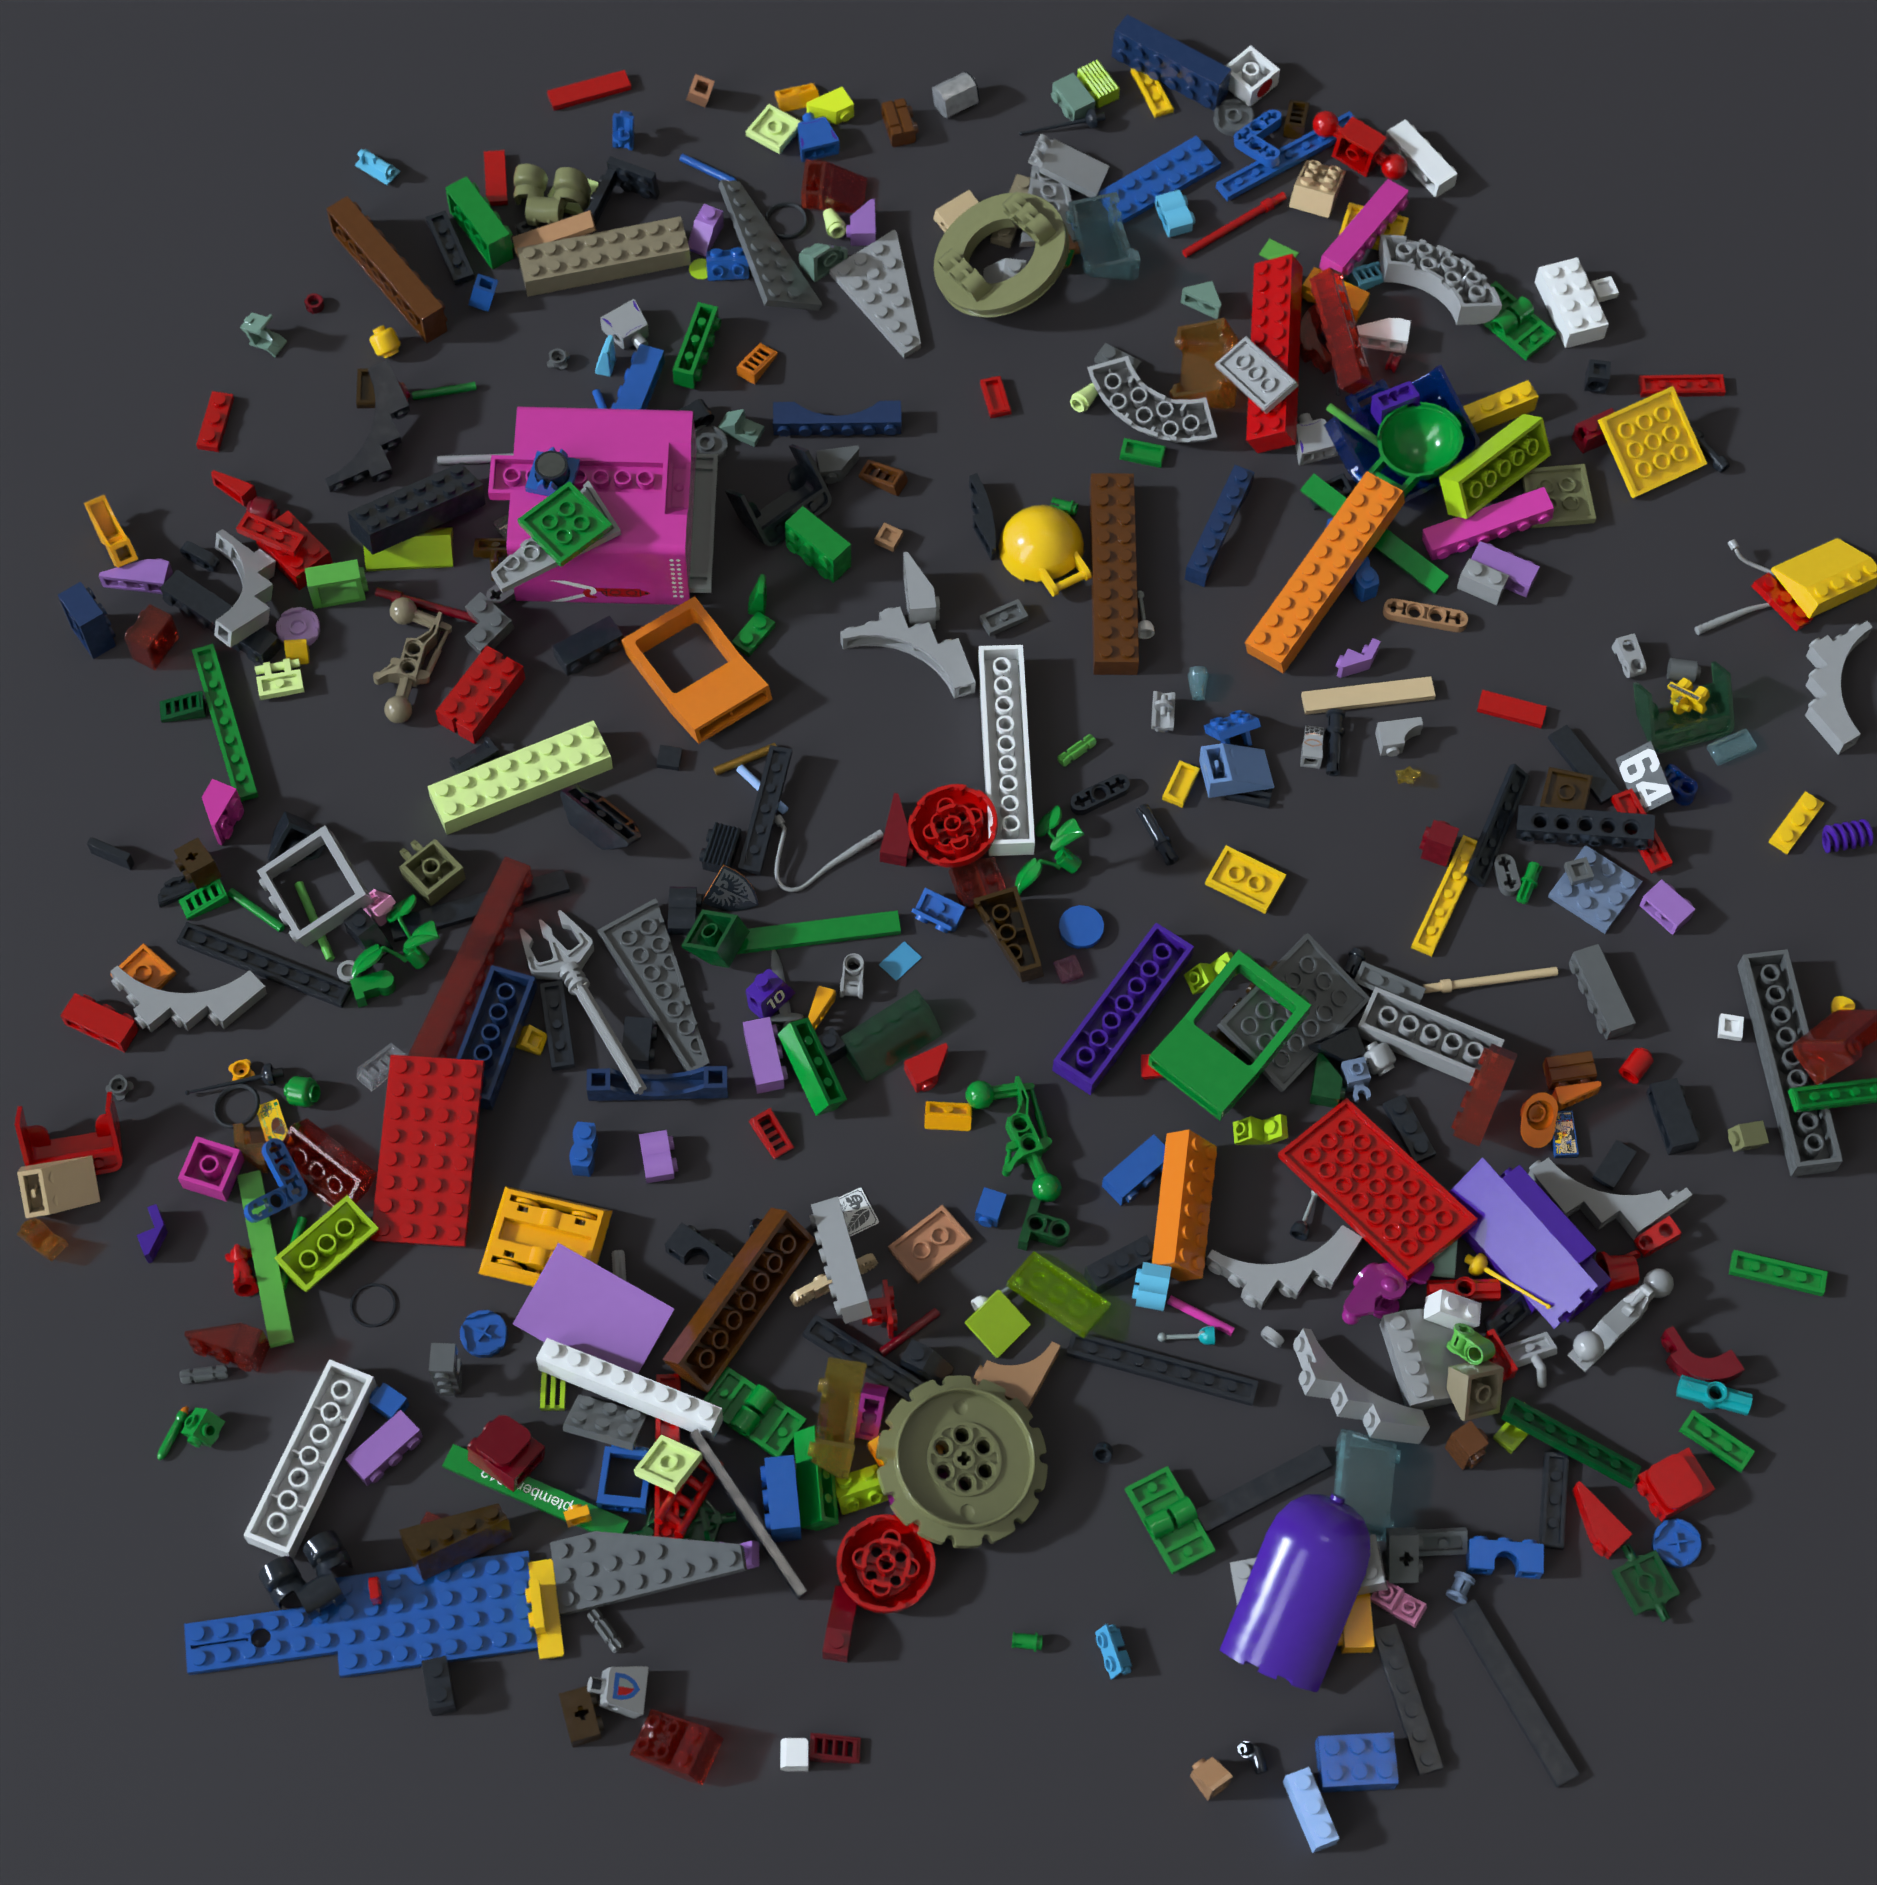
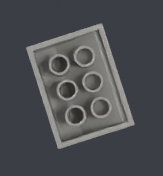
[1379,1309,1466,1410]

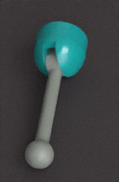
[1157,1326,1215,1345]

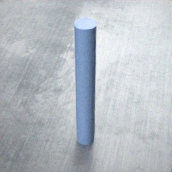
[736,765,789,814]

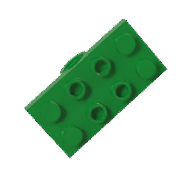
[1483,281,1556,361]
[703,1367,807,1457]
[1125,1466,1216,1575]

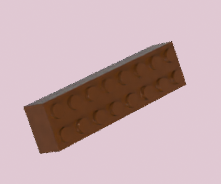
[326,196,448,343]
[662,1208,816,1392]

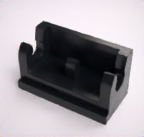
[449,736,500,774]

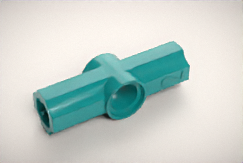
[1676,1375,1753,1416]

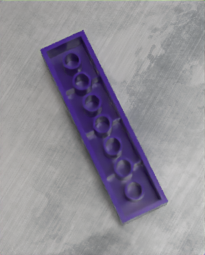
[1052,923,1194,1096]

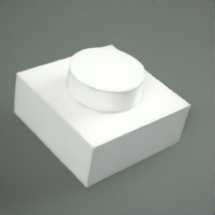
[1591,276,1619,302]
[1717,1013,1744,1041]

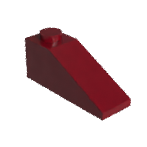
[880,793,914,867]
[822,1585,857,1663]

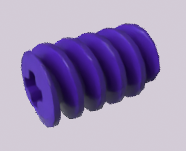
[1822,819,1873,853]

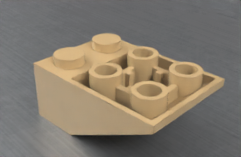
[1289,160,1346,218]
[17,1155,101,1218]

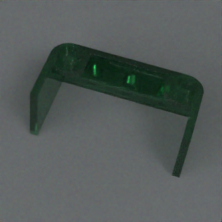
[1633,661,1735,753]

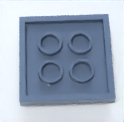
[1548,845,1642,934]

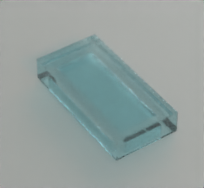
[1707,728,1757,766]

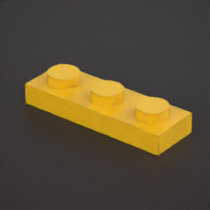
[1768,791,1824,855]

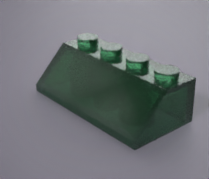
[840,989,942,1083]

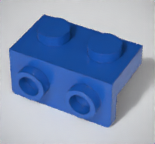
[706,247,749,281]
[911,888,967,933]

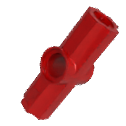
[1426,1276,1501,1301]

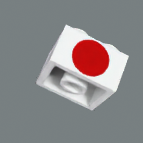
[1226,46,1280,107]

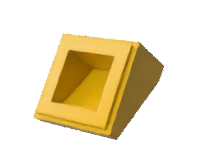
[284,639,309,665]
[516,1024,547,1055]

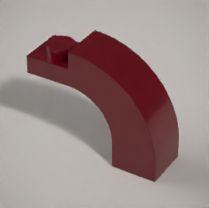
[1660,1326,1745,1384]

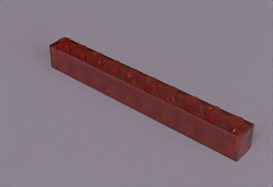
[408,856,533,1058]

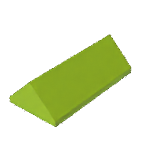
[363,527,453,571]
[275,1195,379,1293]

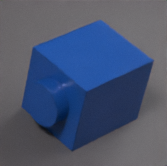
[468,274,498,312]
[975,1187,1006,1227]
[369,1383,410,1420]

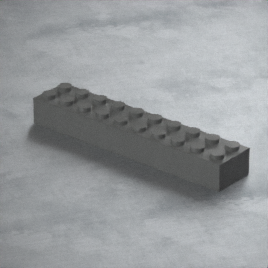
[1737,949,1843,1177]

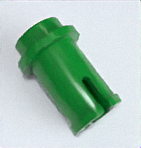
[1050,497,1079,517]
[1012,1632,1043,1652]

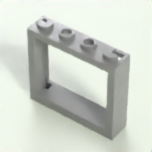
[257,826,374,947]

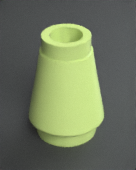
[823,208,846,239]
[1070,383,1098,412]

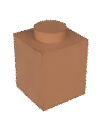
[686,74,715,107]

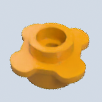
[228,1059,255,1084]

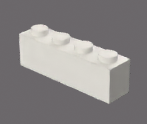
[1385,119,1457,198]

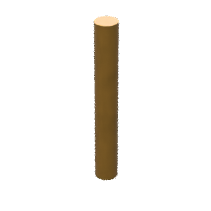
[713,742,776,775]

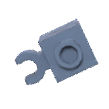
[1339,1057,1371,1103]

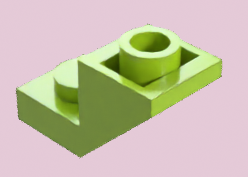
[1184,952,1237,994]
[1233,1114,1288,1145]

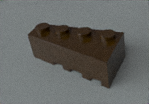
[973,886,1044,983]
[399,1503,513,1581]

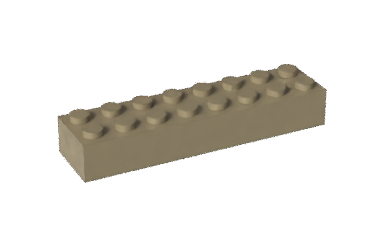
[517,216,691,297]

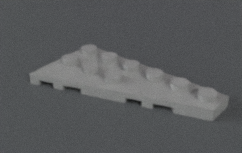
[1020,140,1081,247]

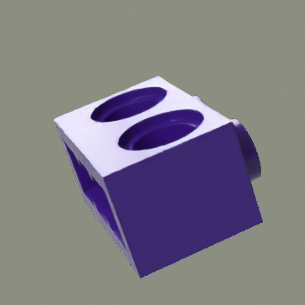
[1371,381,1420,425]

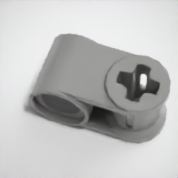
[840,953,864,999]

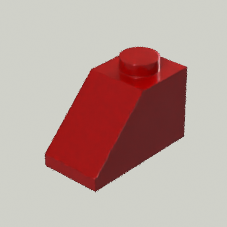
[904,1043,948,1093]

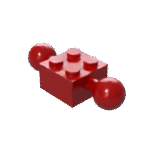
[1313,111,1408,180]

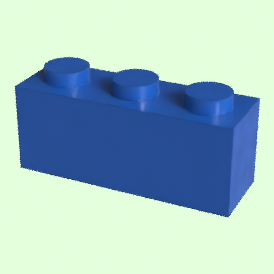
[1102,1134,1165,1206]

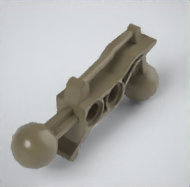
[373,597,452,723]

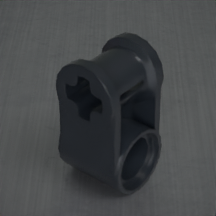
[678,399,715,428]

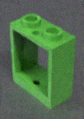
[305,559,369,609]

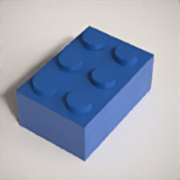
[760,1455,801,1542]
[1315,1732,1399,1793]

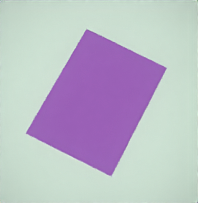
[513,1243,674,1374]

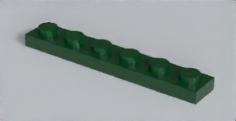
[1501,1397,1642,1489]

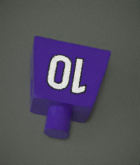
[746,969,796,1019]

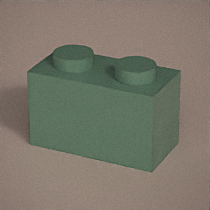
[1051,73,1095,121]

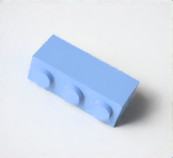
[1283,1767,1339,1853]

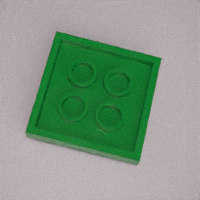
[517,481,613,567]

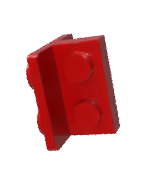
[862,1279,898,1339]

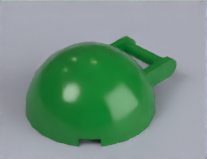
[1368,402,1464,498]

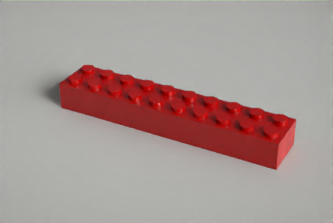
[1246,254,1303,453]

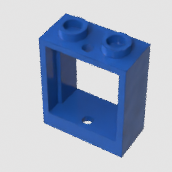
[596,1445,651,1515]

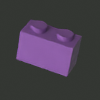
[1639,879,1695,935]

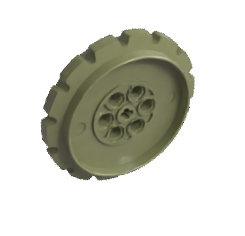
[876,1375,1048,1549]

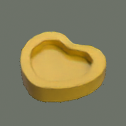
[1831,996,1855,1019]

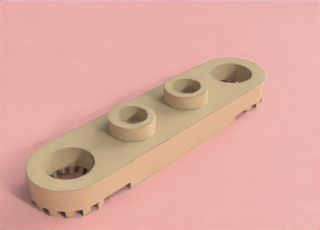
[790,1253,878,1307]

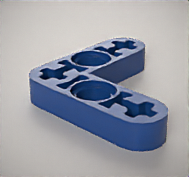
[1234,110,1282,167]
[244,1138,307,1223]

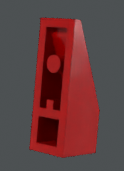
[1572,1481,1632,1559]

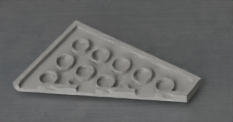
[829,230,921,358]

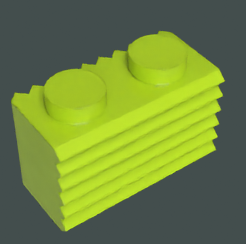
[1077,60,1120,108]

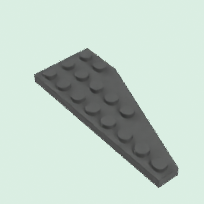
[550,1531,747,1616]

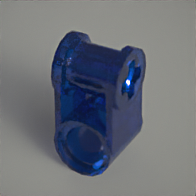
[1664,764,1698,806]

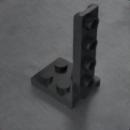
[583,156,660,235]

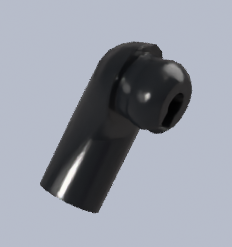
[1237,1741,1268,1774]

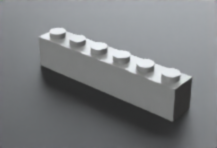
[809,1196,873,1324]

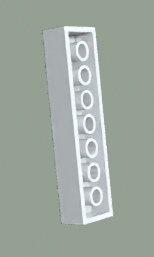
[243,1359,377,1559]

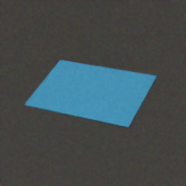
[879,941,922,981]

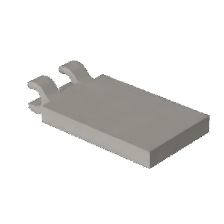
[1028,134,1109,199]

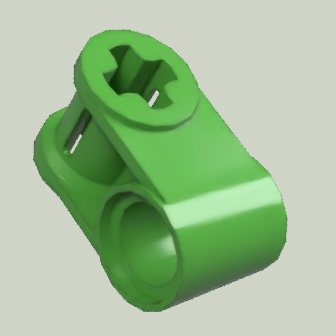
[1446,1323,1495,1365]

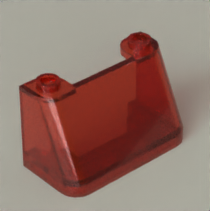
[1793,1009,1877,1085]

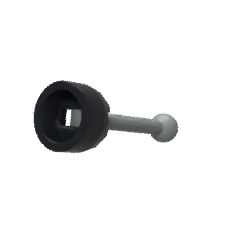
[1289,1190,1318,1241]

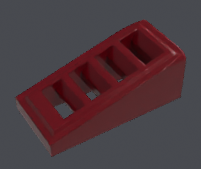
[809,1733,861,1764]

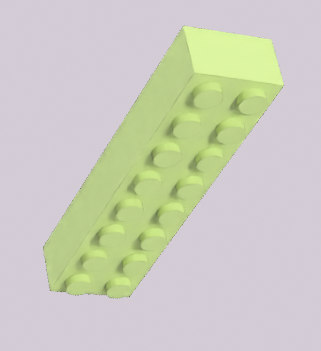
[427,720,613,835]

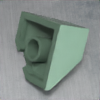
[799,243,848,282]

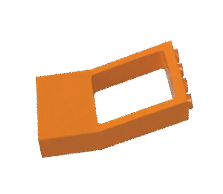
[621,596,772,744]

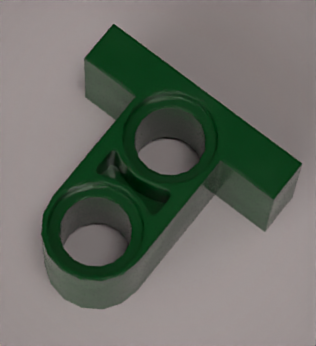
[1018,1198,1070,1251]

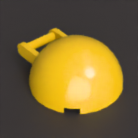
[998,505,1092,597]

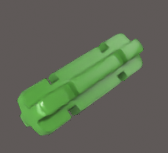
[1057,734,1097,767]

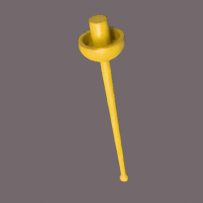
[1464,1253,1551,1309]

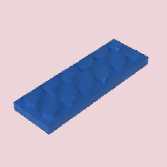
[1098,135,1221,225]

